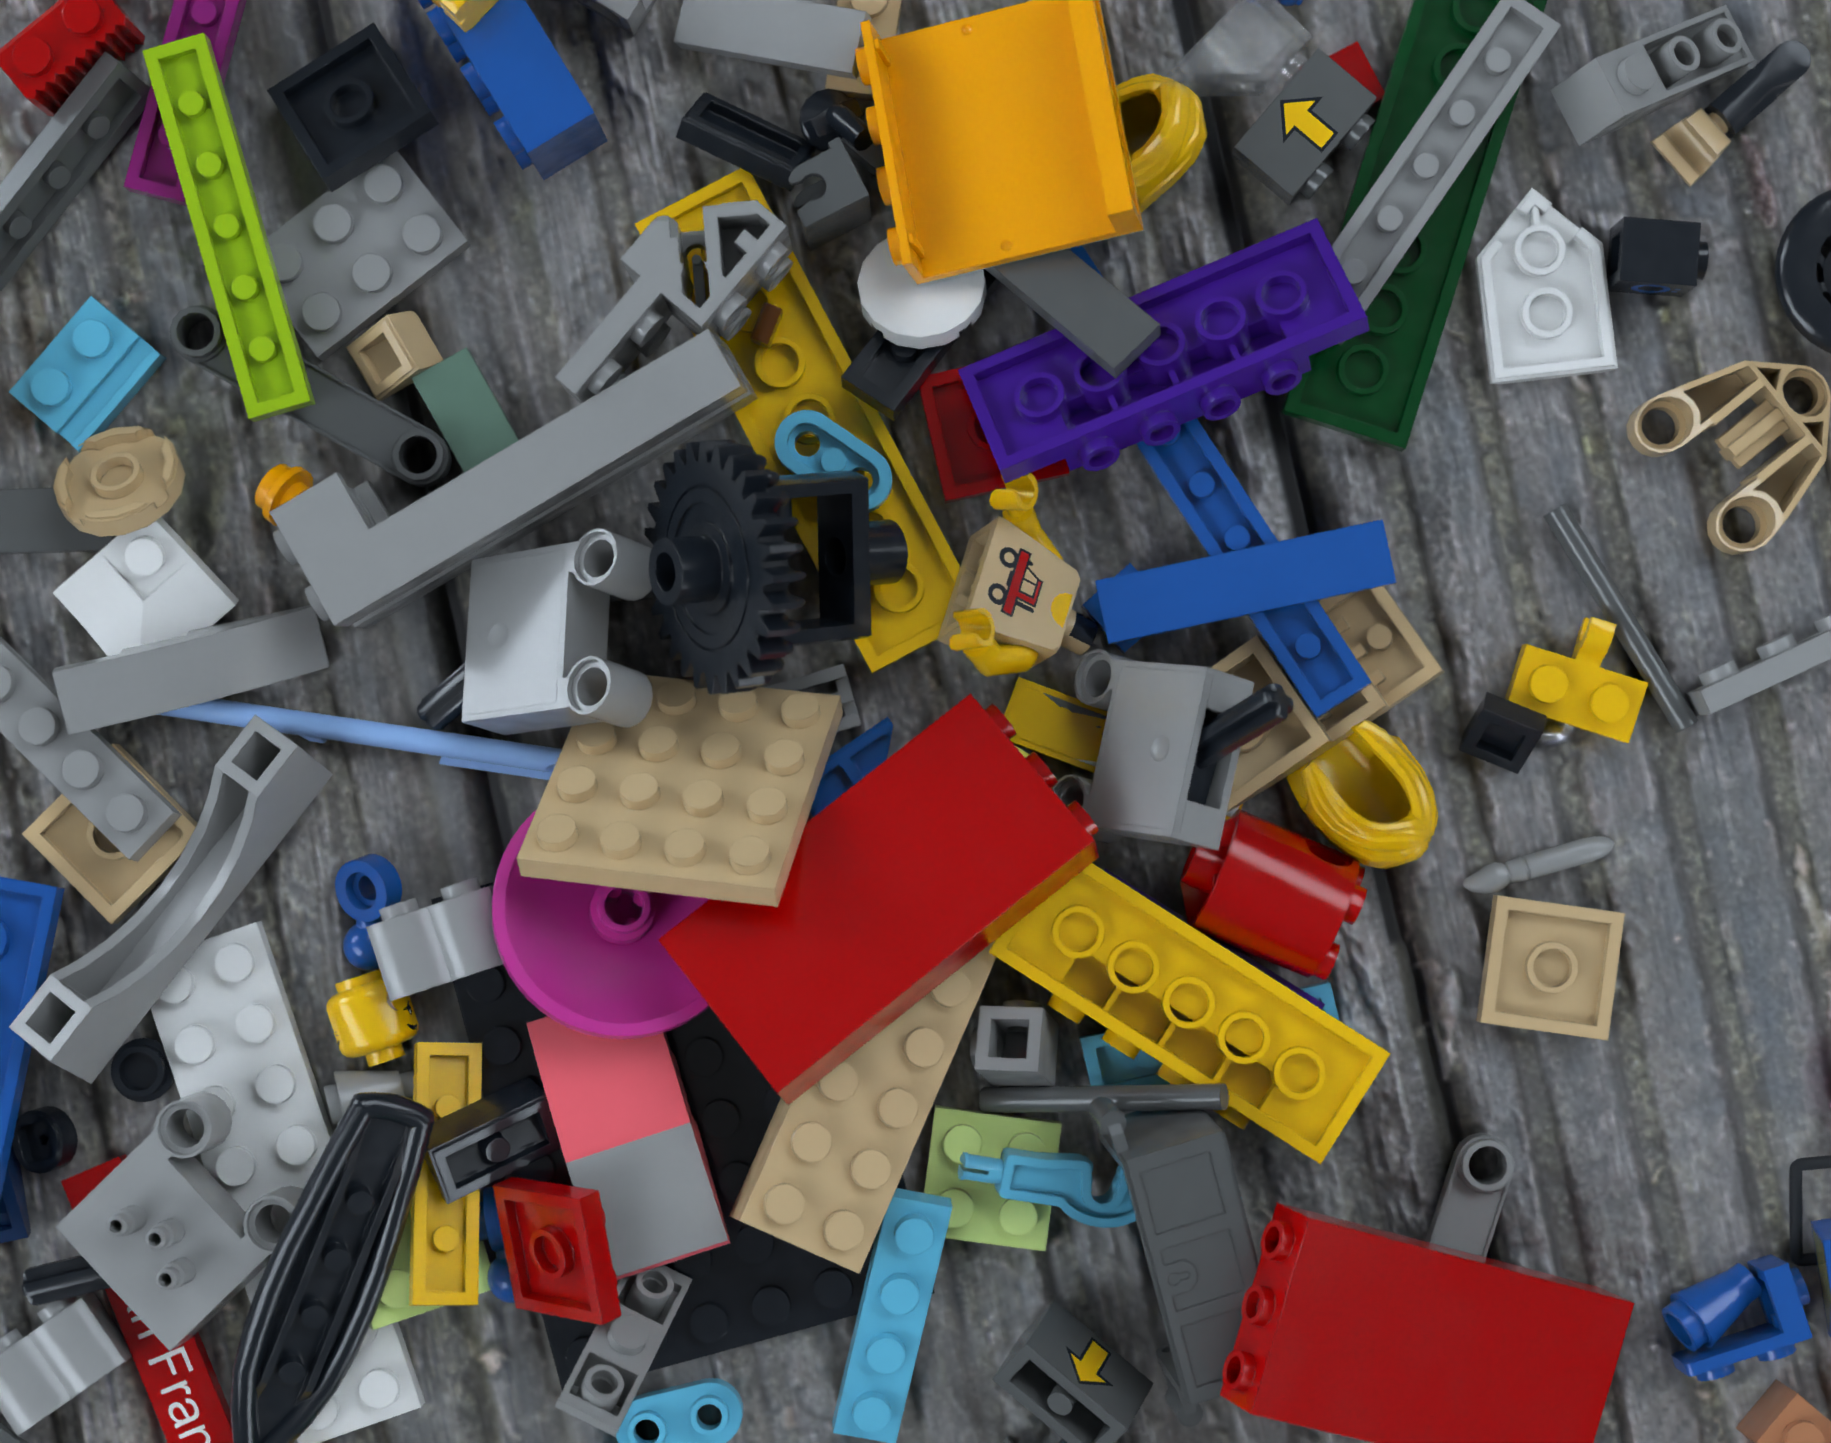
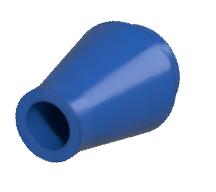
[1662,1263,1762,1352]

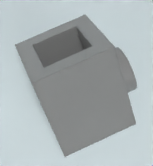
[970,1000,1059,1087]

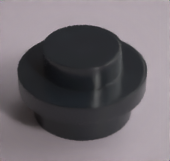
[111,1038,175,1102]

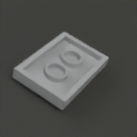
[267,151,471,361]

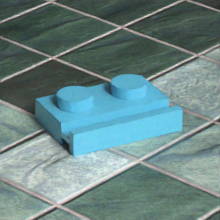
[9,296,167,452]

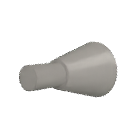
[324,1070,414,1124]

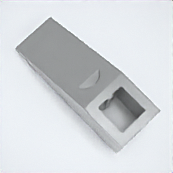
[1550,5,1754,146]

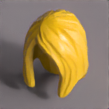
[1116,73,1207,213]
[1287,719,1438,869]

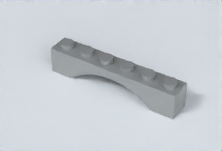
[9,715,333,1084]

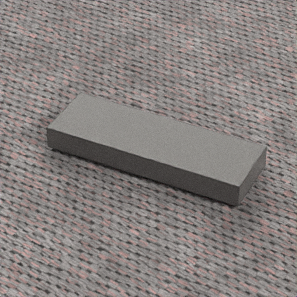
[673,0,872,80]

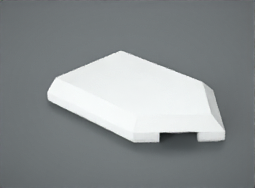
[1475,188,1618,384]

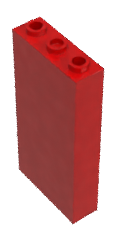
[658,693,1099,1105]
[1220,1203,1634,1443]

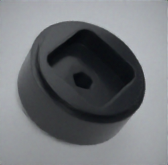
[12,1106,78,1174]

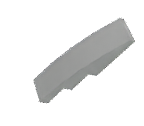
[52,605,330,735]

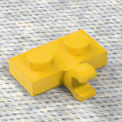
[1505,617,1648,743]

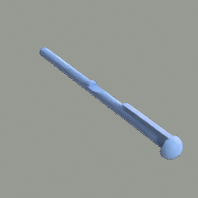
[156,699,562,780]

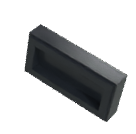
[676,92,816,192]

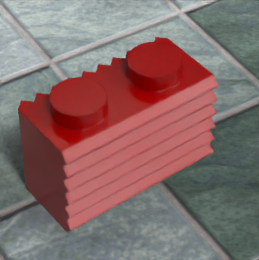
[0,0,145,116]

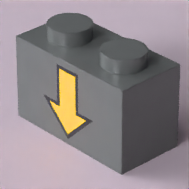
[1231,48,1377,205]
[992,1300,1154,1443]

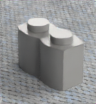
[366,877,503,1001]
[0,1292,132,1436]

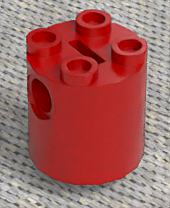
[1180,809,1367,980]

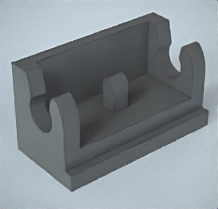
[789,137,872,251]

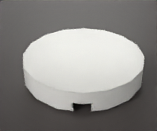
[857,239,987,349]

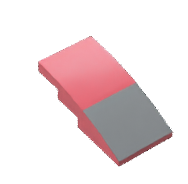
[526,1016,731,1280]

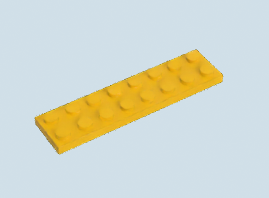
[635,168,960,674]

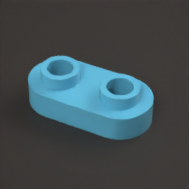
[775,410,892,512]
[616,1378,744,1443]

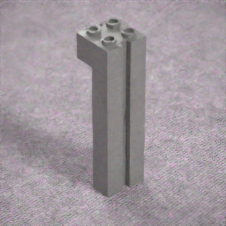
[270,329,758,628]

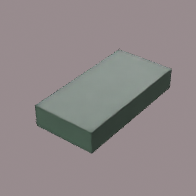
[411,347,520,473]

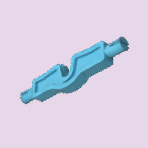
[958,1147,1136,1228]

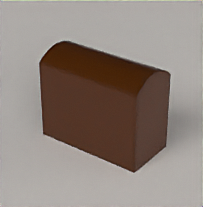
[750,302,783,349]

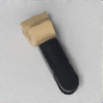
[1650,40,1811,187]

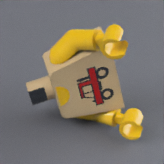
[937,473,1098,677]

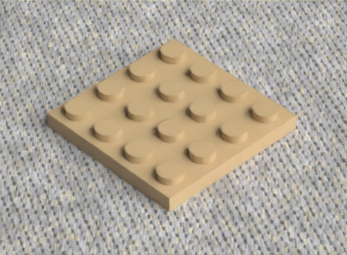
[516,675,843,907]

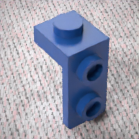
[1671,1254,1813,1381]

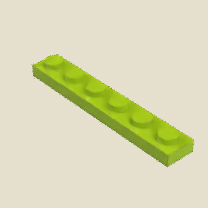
[142,32,315,422]

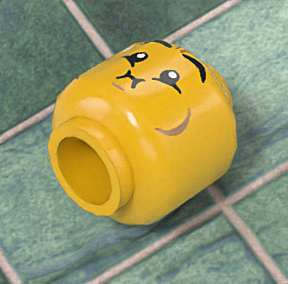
[326,969,419,1067]

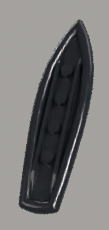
[230,1092,435,1443]

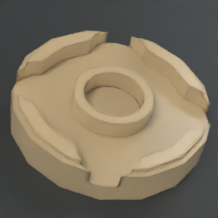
[53,426,186,537]

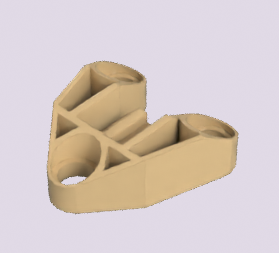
[1626,360,1831,555]

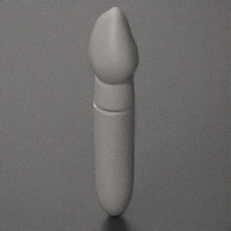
[1463,836,1614,894]

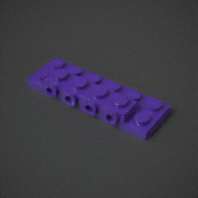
[958,218,1369,483]

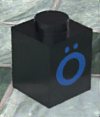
[1607,216,1709,297]

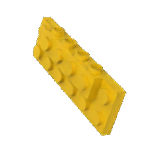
[988,863,1391,1164]

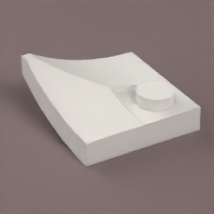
[53,517,239,656]

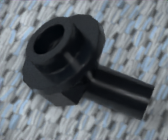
[799,89,873,152]

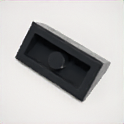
[424,1078,561,1204]

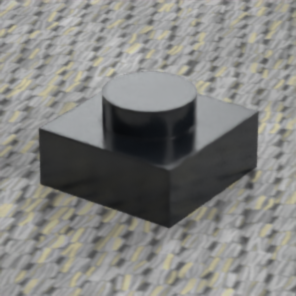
[1459,692,1547,774]

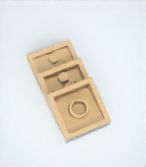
[1210,586,1445,814]

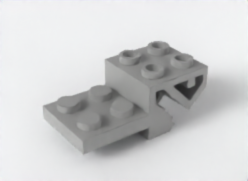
[555,200,793,404]

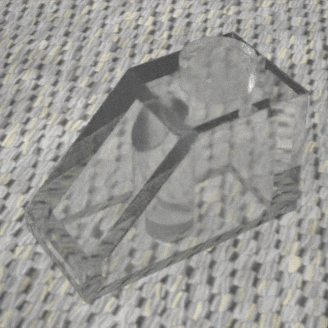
[1167,0,1312,96]

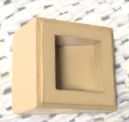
[346,310,443,401]

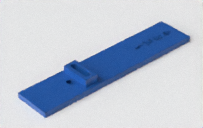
[1095,519,1397,644]

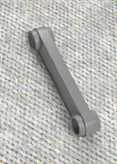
[1425,1133,1515,1257]

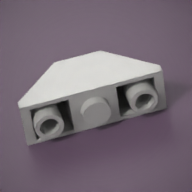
[555,1265,693,1436]

